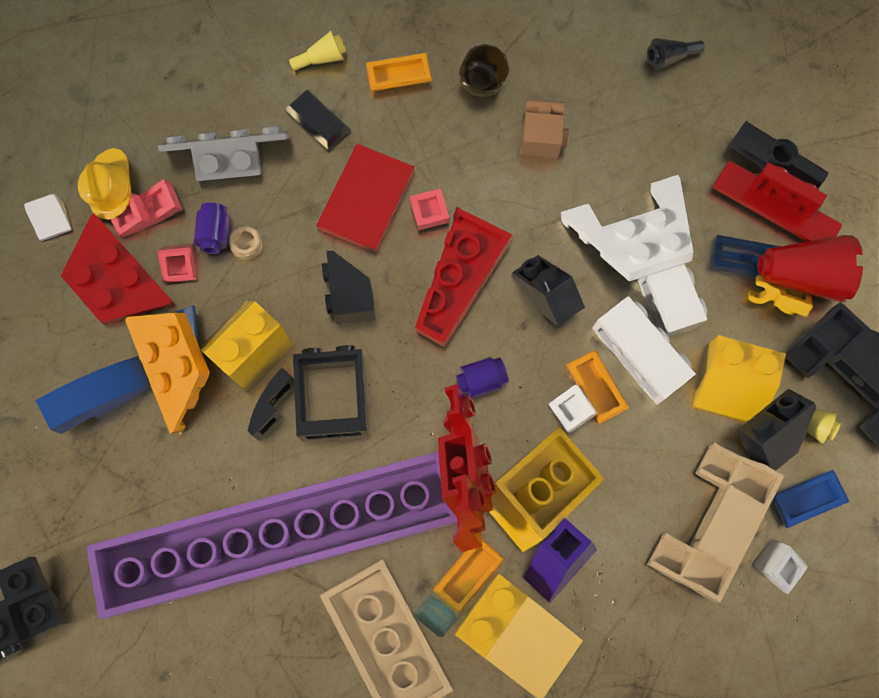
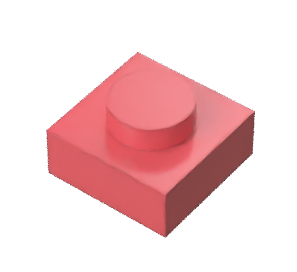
[410,188,450,231]

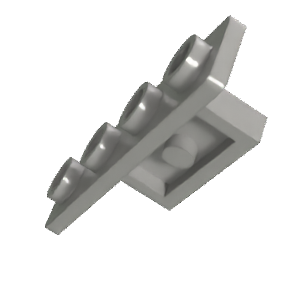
[158,126,290,181]

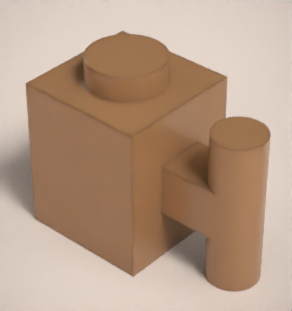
[520,99,569,159]

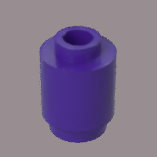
[194,202,230,254]
[456,357,509,398]

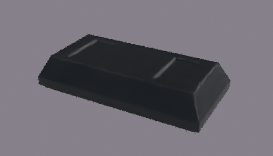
[285,89,351,151]

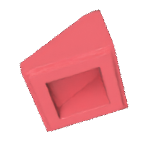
[157,243,197,283]

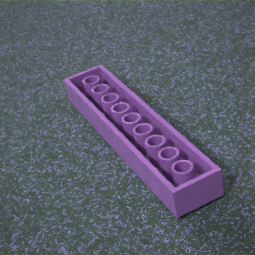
[86,451,457,620]

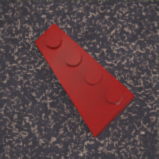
[415,207,513,347]

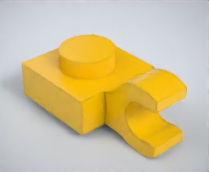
[748,276,813,317]

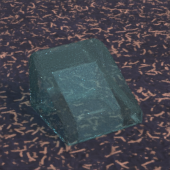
[415,595,458,637]

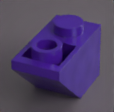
[523,518,597,603]

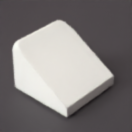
[24,194,73,242]
[753,539,808,594]

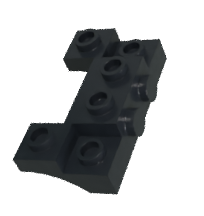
[785,302,879,446]
[0,557,68,660]

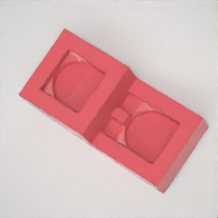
[111,179,183,237]

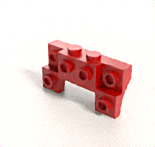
[438,384,496,552]

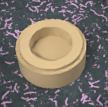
[229,226,263,260]

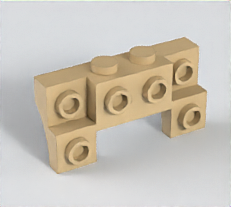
[647,442,784,603]

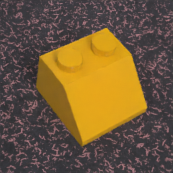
[693,335,786,422]

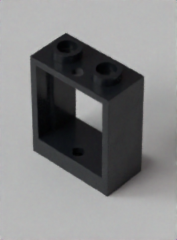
[293,345,369,441]

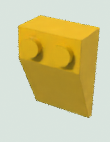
[490,426,604,552]
[454,574,583,698]

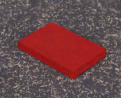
[316,143,415,253]

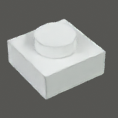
[549,384,598,433]

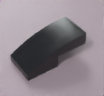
[248,367,294,441]

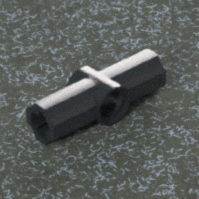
[728,121,829,189]

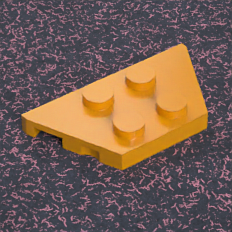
[125,313,210,434]

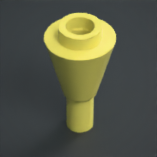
[289,31,347,71]
[807,409,841,444]

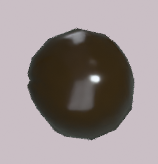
[459,44,509,98]

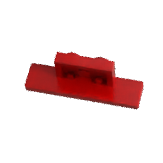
[713,161,842,242]

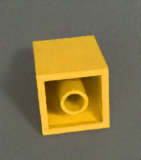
[199,301,294,393]

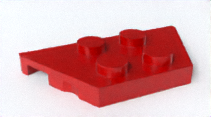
[61,213,176,326]

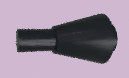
[647,38,705,70]

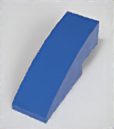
[35,356,151,434]

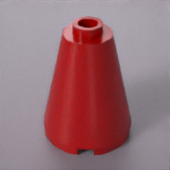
[758,235,863,302]

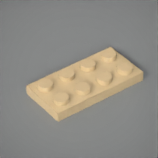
[320,559,453,698]

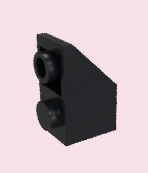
[322,251,376,324]
[512,255,585,326]
[737,389,816,471]

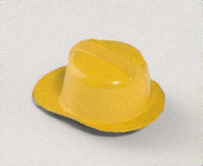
[78,148,131,220]

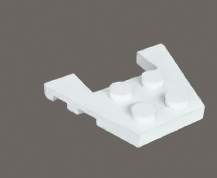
[561,175,693,281]

